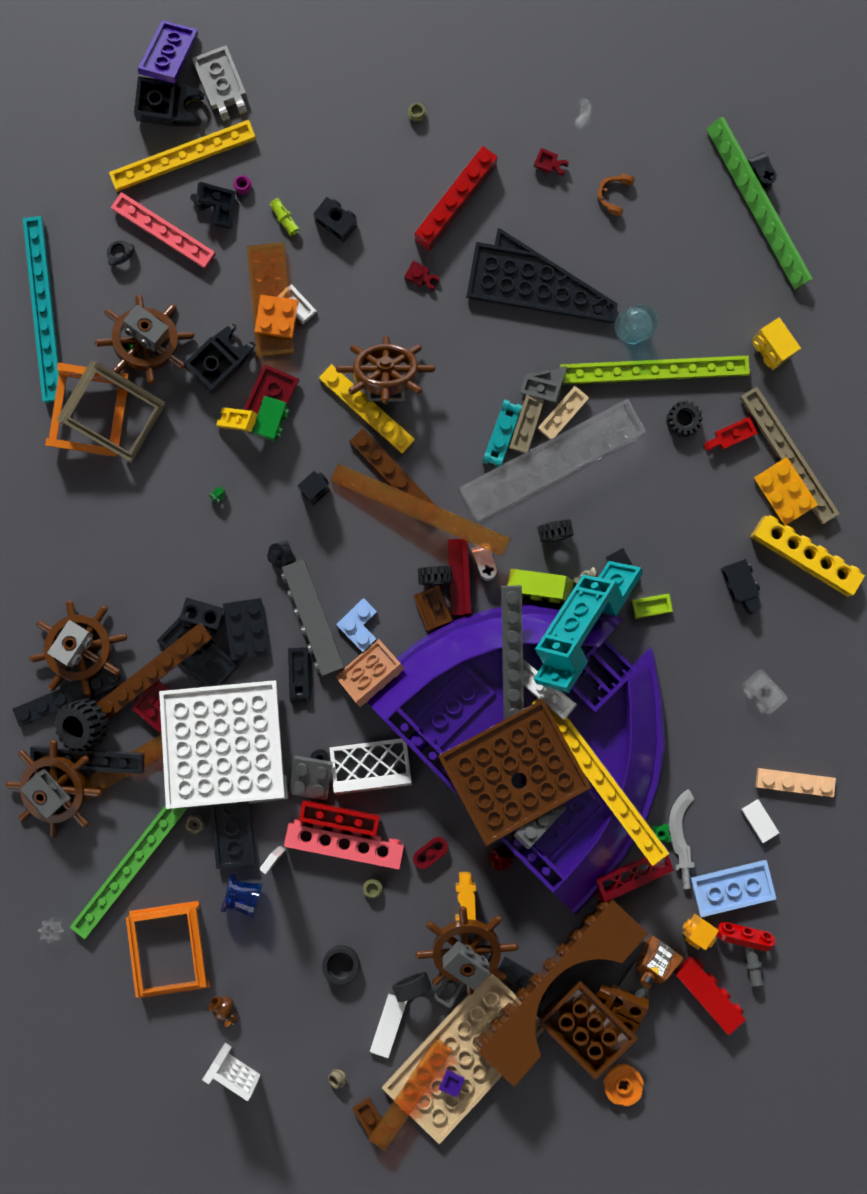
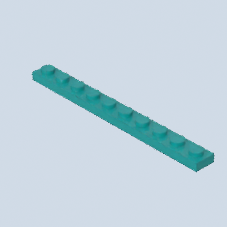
[22,216,59,403]

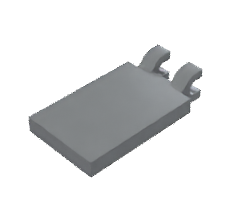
[192,45,247,122]

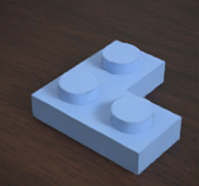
[336,598,377,652]

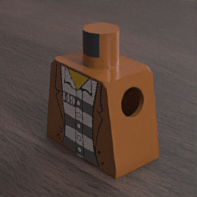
[636,936,683,988]

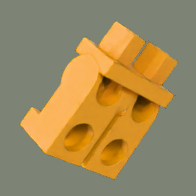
[455,872,476,921]

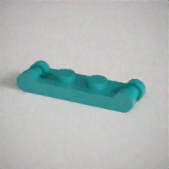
[482,399,522,469]

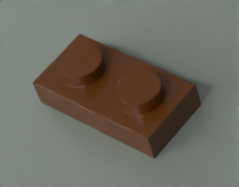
[352,1096,390,1143]

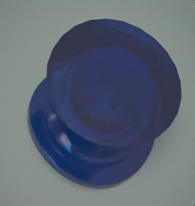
[220,873,263,919]

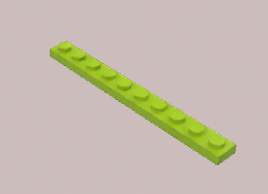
[560,355,750,385]

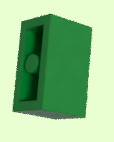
[252,396,290,442]

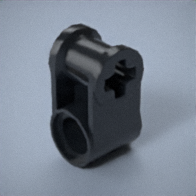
[747,152,777,191]

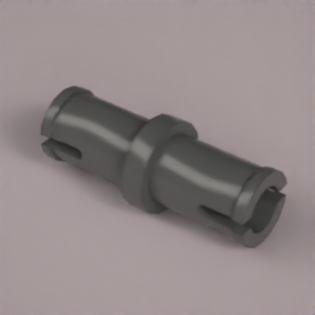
[744,946,764,986]

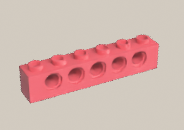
[284,819,404,869]

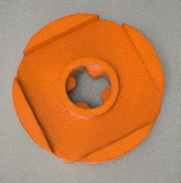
[603,1063,644,1106]

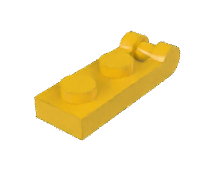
[216,407,257,432]

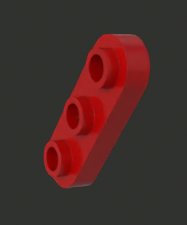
[716,922,776,951]

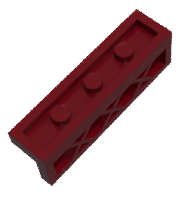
[448,536,471,616]
[595,855,674,902]

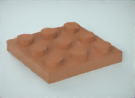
[335,639,405,707]

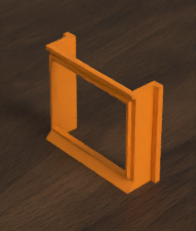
[45,362,128,457]
[126,901,210,998]

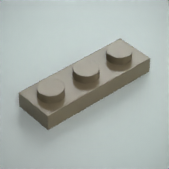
[509,394,544,455]

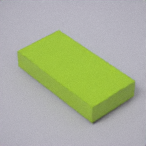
[631,594,673,619]

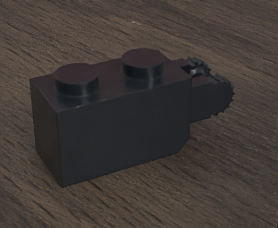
[720,559,760,614]

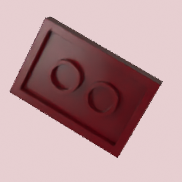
[243,364,300,421]

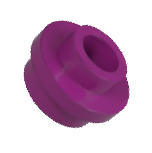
[233,175,252,194]

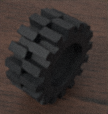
[666,401,703,437]
[537,519,574,542]
[418,566,453,585]

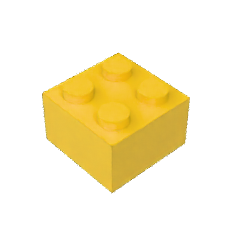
[752,317,801,370]

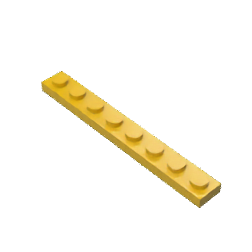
[109,120,256,192]

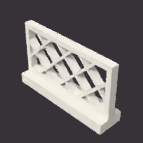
[329,738,412,795]
[202,1043,260,1101]

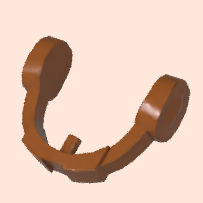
[597,174,635,216]

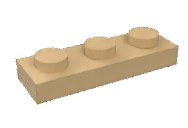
[538,386,589,441]

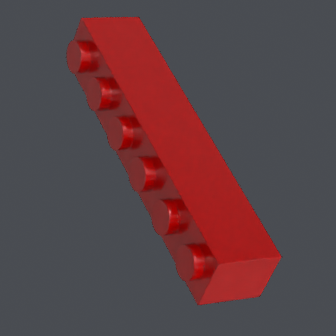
[414,146,498,252]

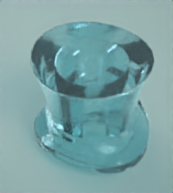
[615,304,659,344]

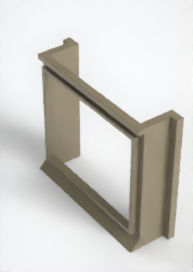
[56,360,165,463]

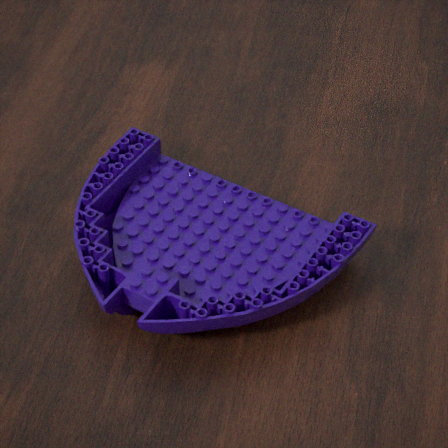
[367,603,666,915]

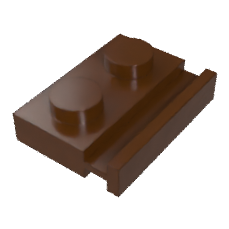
[413,585,453,631]

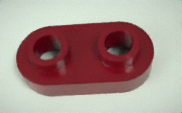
[413,836,448,869]

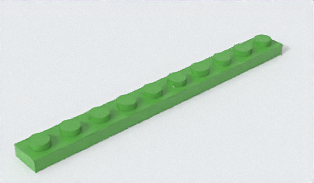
[706,117,813,290]
[70,805,189,939]

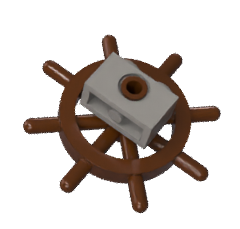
[29,600,127,697]

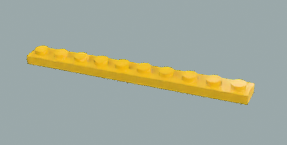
[532,698,670,866]

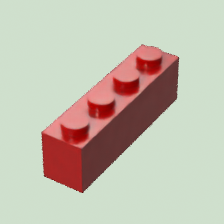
[299,800,380,836]
[673,956,746,1035]

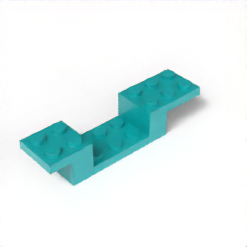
[534,561,643,693]

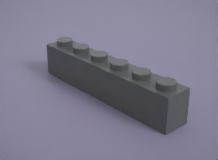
[281,559,345,676]

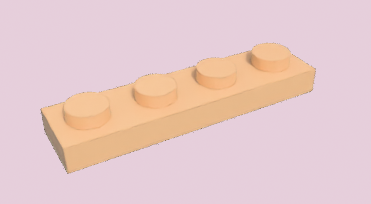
[755,768,836,797]

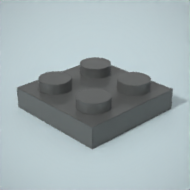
[289,756,333,800]

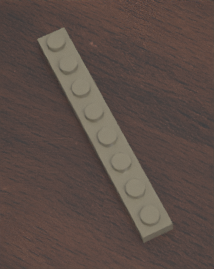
[740,387,840,524]

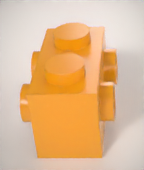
[682,914,719,950]

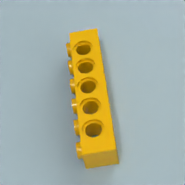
[750,515,865,597]

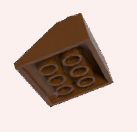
[538,981,638,1080]

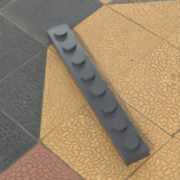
[501,585,524,720]

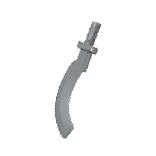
[669,789,695,889]

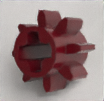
[488,846,514,871]

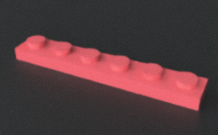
[111,192,216,270]

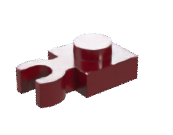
[533,148,569,176]
[404,260,440,291]

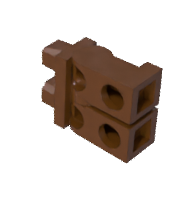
[596,984,649,1034]

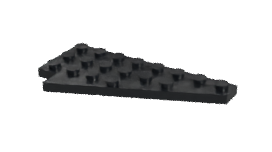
[466,228,618,324]

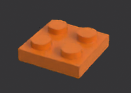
[255,295,299,339]

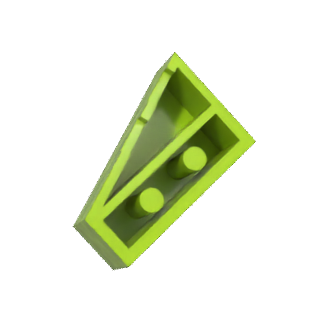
[508,569,574,604]

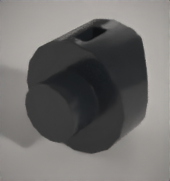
[267,540,296,568]

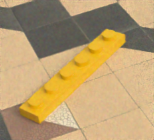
[319,364,415,455]

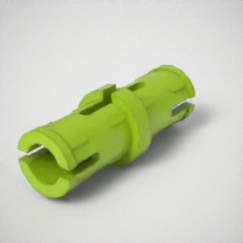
[269,198,300,236]

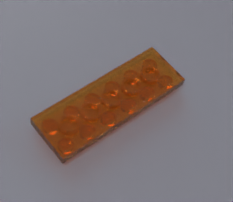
[247,242,295,358]

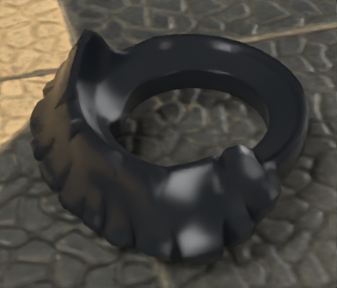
[107,240,135,266]

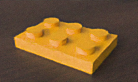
[754,457,818,525]

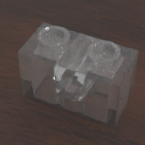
[741,669,788,714]

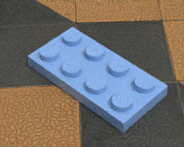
[690,860,776,917]

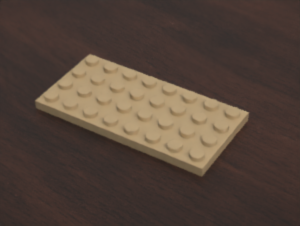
[382,974,545,1144]

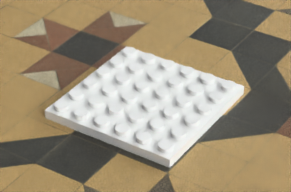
[159,680,285,809]

